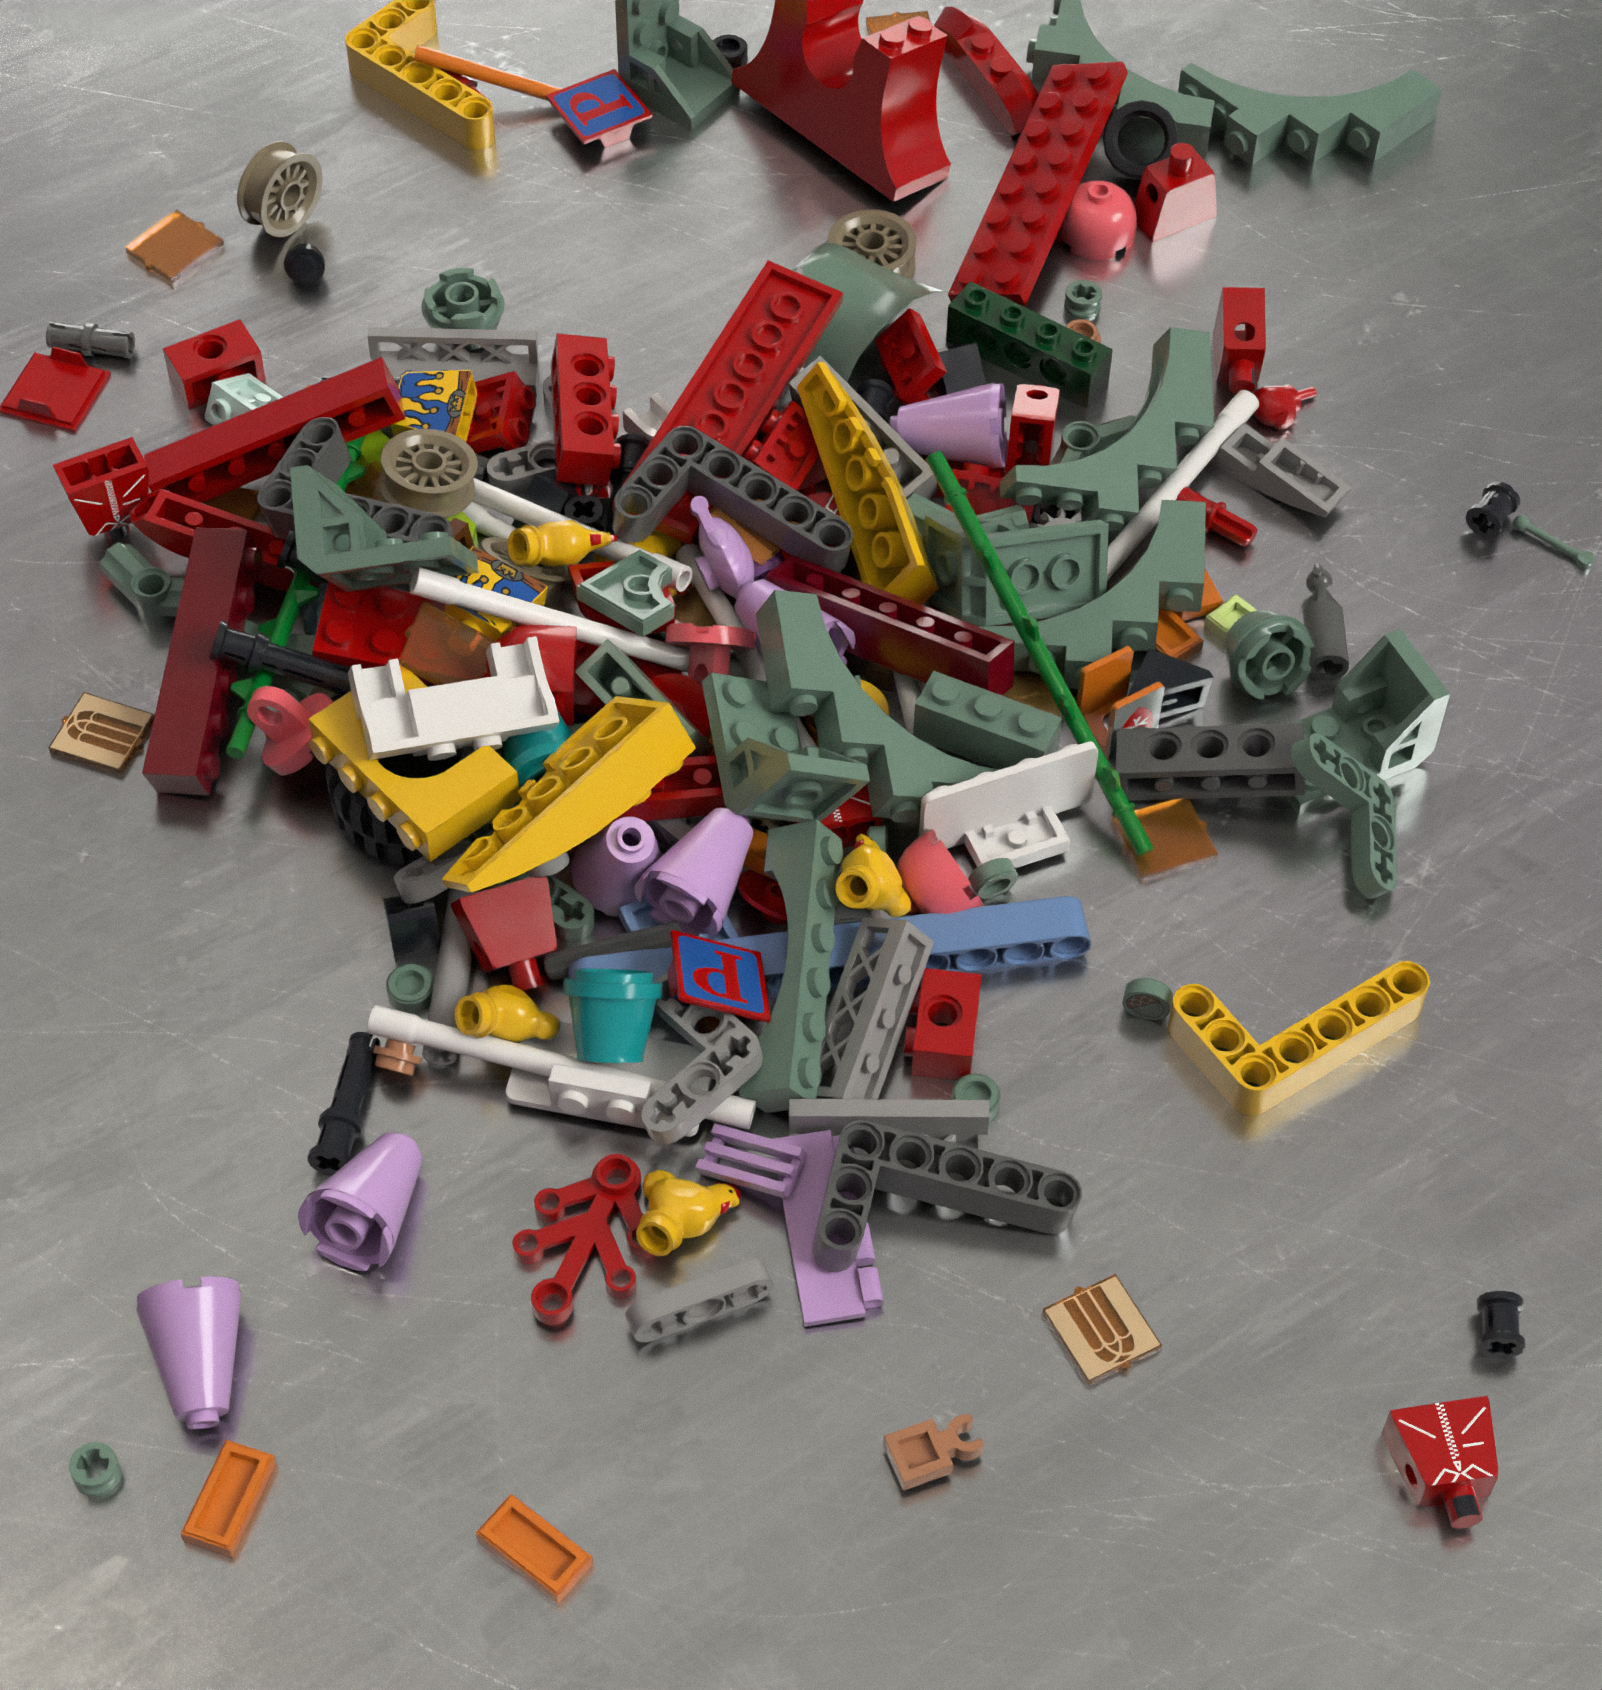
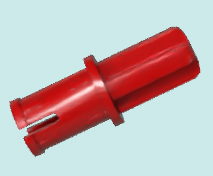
[1176,486,1258,547]

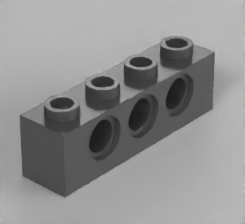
[1116,722,1305,801]

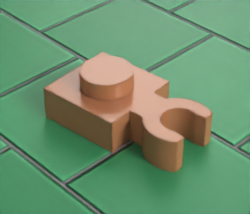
[883,1414,984,1491]

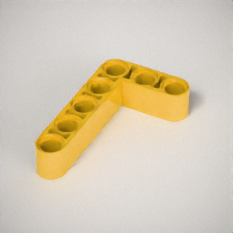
[345,0,495,150]
[1168,961,1430,1116]

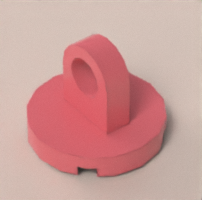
[665,623,756,687]
[247,686,333,776]

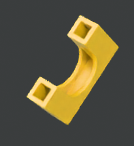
[308,660,520,862]

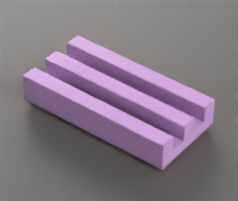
[695,1123,807,1199]

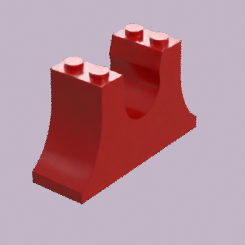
[731,0,951,202]

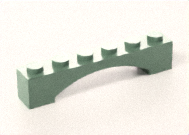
[739,820,843,1113]

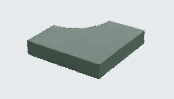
[577,550,675,637]

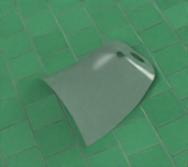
[792,243,947,382]

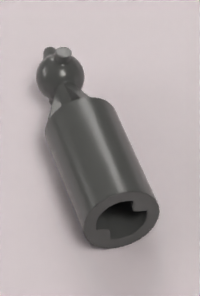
[1303,563,1350,680]

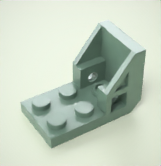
[615,0,740,131]
[290,465,479,592]
[924,513,1109,626]
[1285,629,1450,815]
[702,673,870,823]

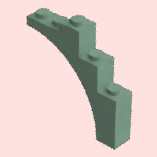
[1026,0,1215,157]
[1178,62,1442,166]
[1000,327,1214,531]
[978,500,1206,689]
[756,590,999,822]

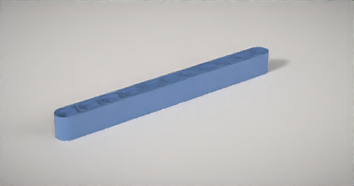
[568,896,1092,1013]

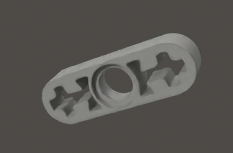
[625,1258,774,1342]

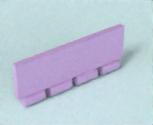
[773,1130,884,1327]

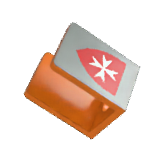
[1076,646,1165,759]

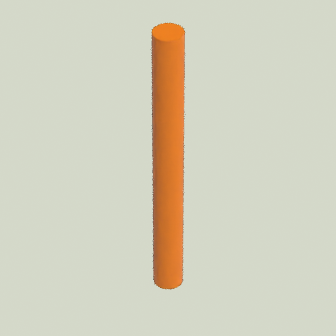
[413,45,561,101]

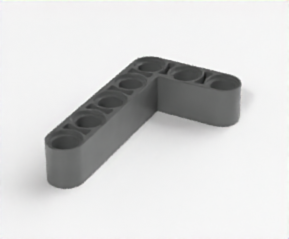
[257,417,456,543]
[612,426,853,573]
[812,1120,1082,1272]

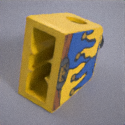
[391,370,478,442]
[442,546,548,658]

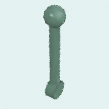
[1513,515,1595,569]

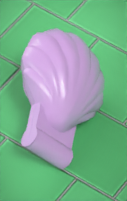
[689,496,755,599]

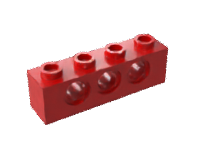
[550,333,621,486]

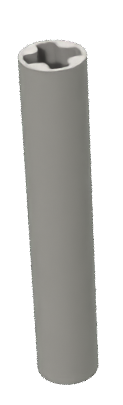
[422,889,479,1065]

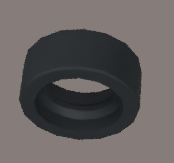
[1103,100,1179,180]

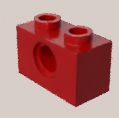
[163,319,266,410]
[904,968,982,1081]

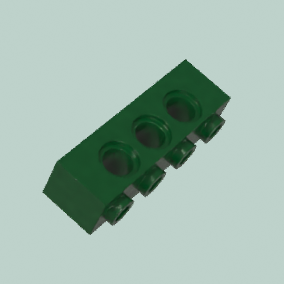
[946,281,1113,409]

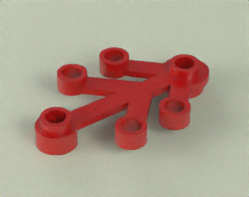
[512,1154,652,1325]

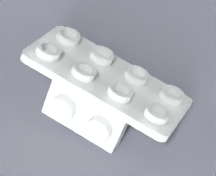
[919,742,1098,868]
[505,1021,712,1137]

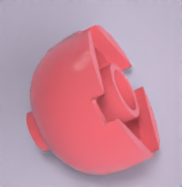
[1057,180,1137,260]
[897,829,984,916]

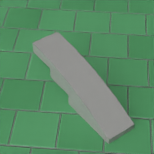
[1184,414,1351,517]

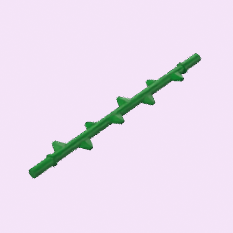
[226,435,367,759]
[926,451,1154,858]

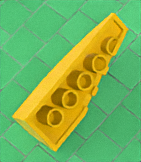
[797,362,939,605]
[441,696,696,893]

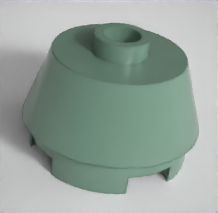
[421,268,505,351]
[1224,610,1314,699]

